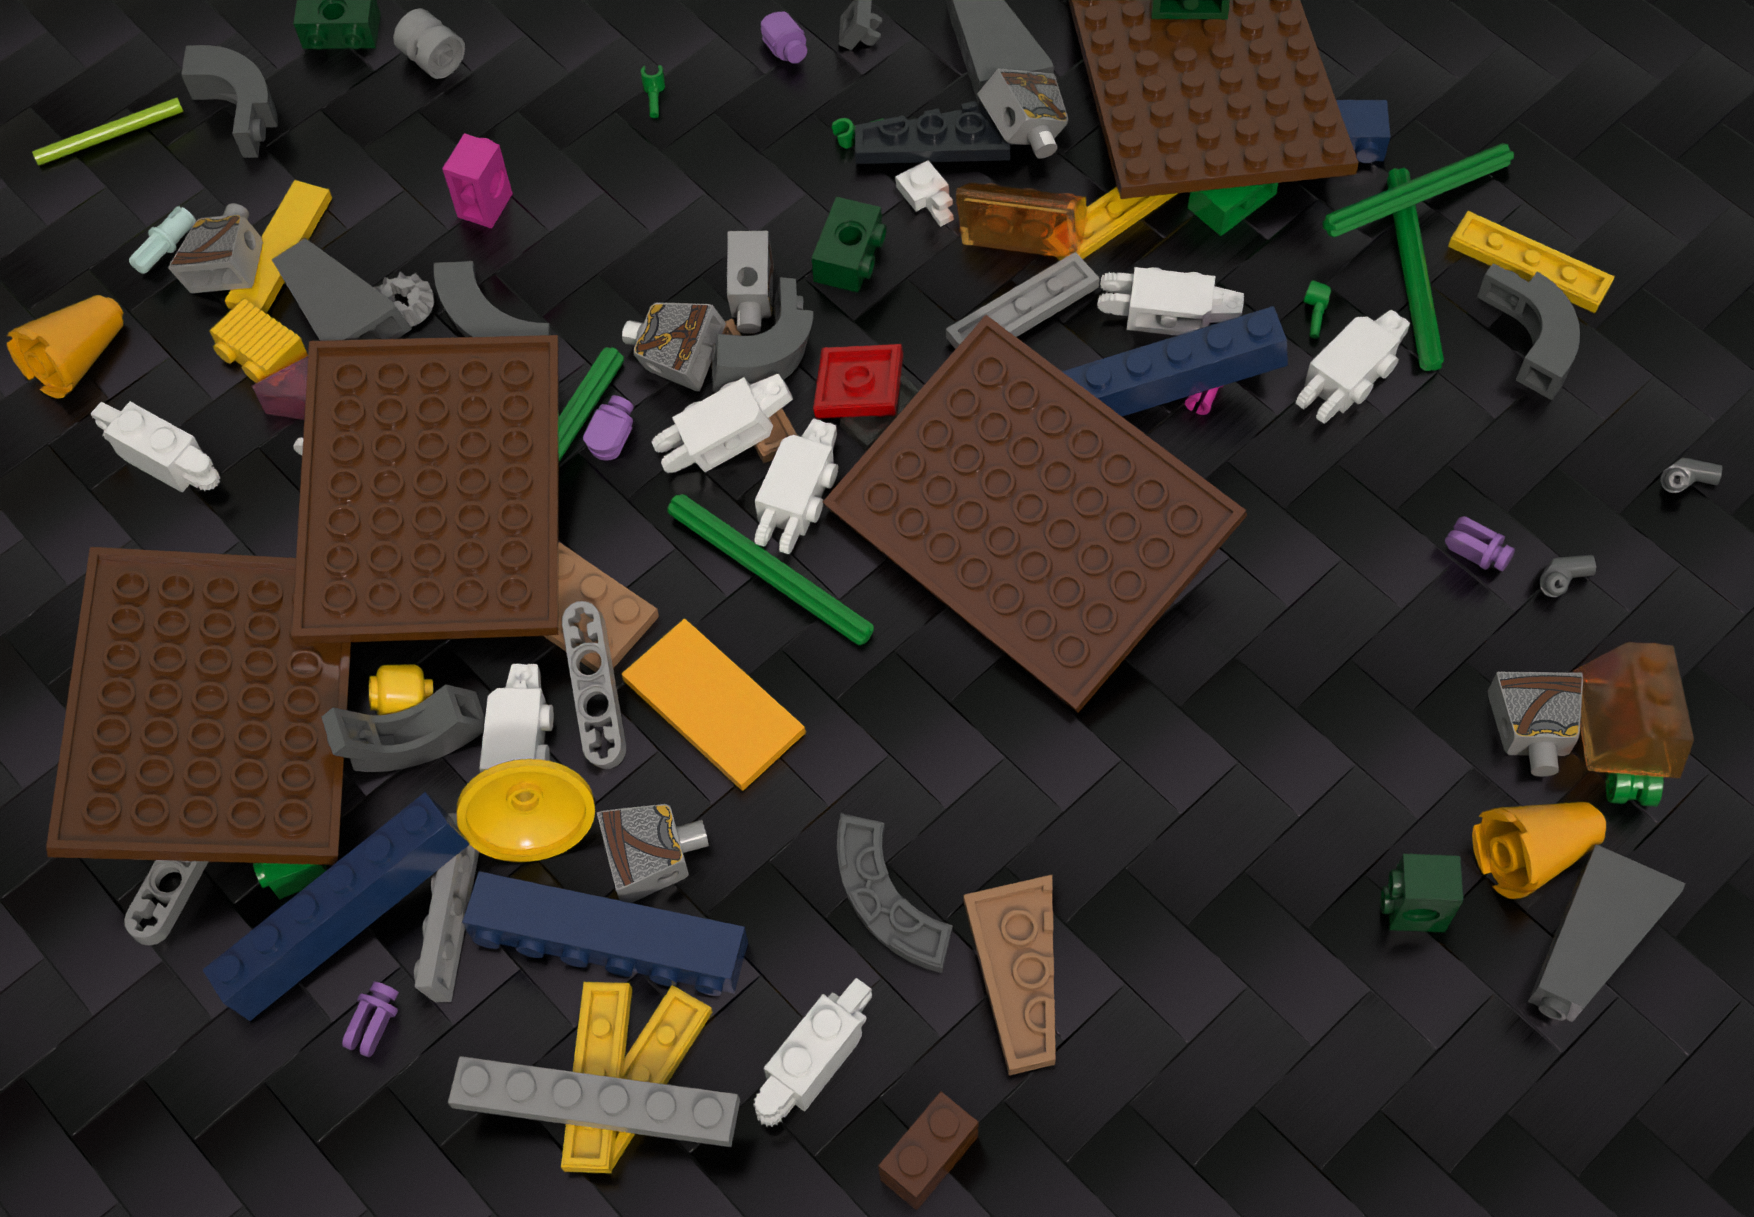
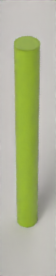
[32,98,183,166]

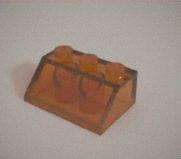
[955,182,1088,257]
[1573,642,1694,778]

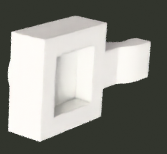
[895,160,953,227]

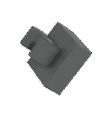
[838,0,882,50]

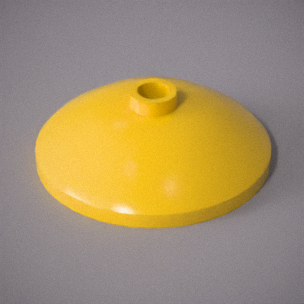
[456,759,595,862]

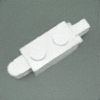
[1097,267,1244,336]
[1296,310,1410,424]
[652,374,793,473]
[91,402,220,493]
[755,419,838,554]
[479,664,554,772]
[753,978,872,1127]

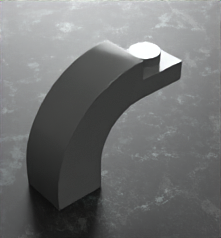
[181,45,278,158]
[1477,263,1580,400]
[712,277,813,392]
[321,684,485,772]

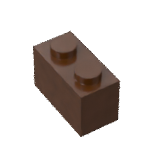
[879,1092,979,1210]

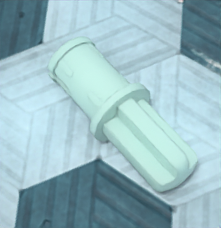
[129,206,196,274]

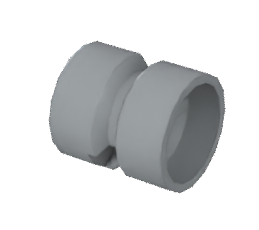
[393,8,465,79]

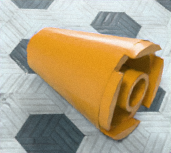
[7,295,123,399]
[1472,802,1606,899]

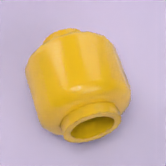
[369,664,433,715]

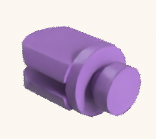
[761,12,807,63]
[583,395,634,460]
[1445,517,1515,571]
[342,981,399,1057]

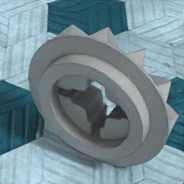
[373,272,434,327]

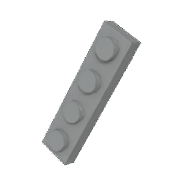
[946,252,1100,349]
[414,813,479,1002]

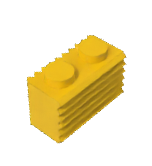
[209,298,308,388]

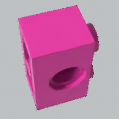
[443,133,513,229]

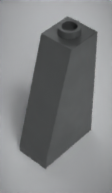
[946,0,1054,106]
[272,238,412,341]
[1528,844,1685,1022]

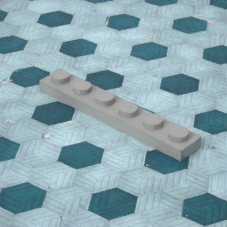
[448,1056,740,1147]

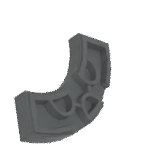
[434,261,551,337]
[837,814,952,973]

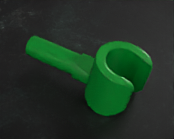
[640,65,665,118]
[832,118,884,149]
[1304,281,1331,339]

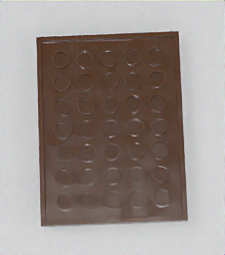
[1068,0,1358,199]
[822,315,1247,713]
[292,335,559,644]
[46,547,351,865]

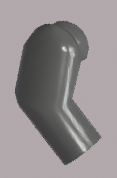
[1661,458,1722,493]
[1540,554,1596,597]

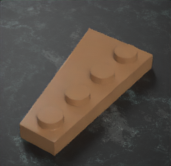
[963,875,1056,1075]

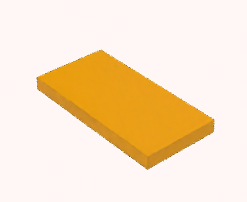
[621,618,806,791]

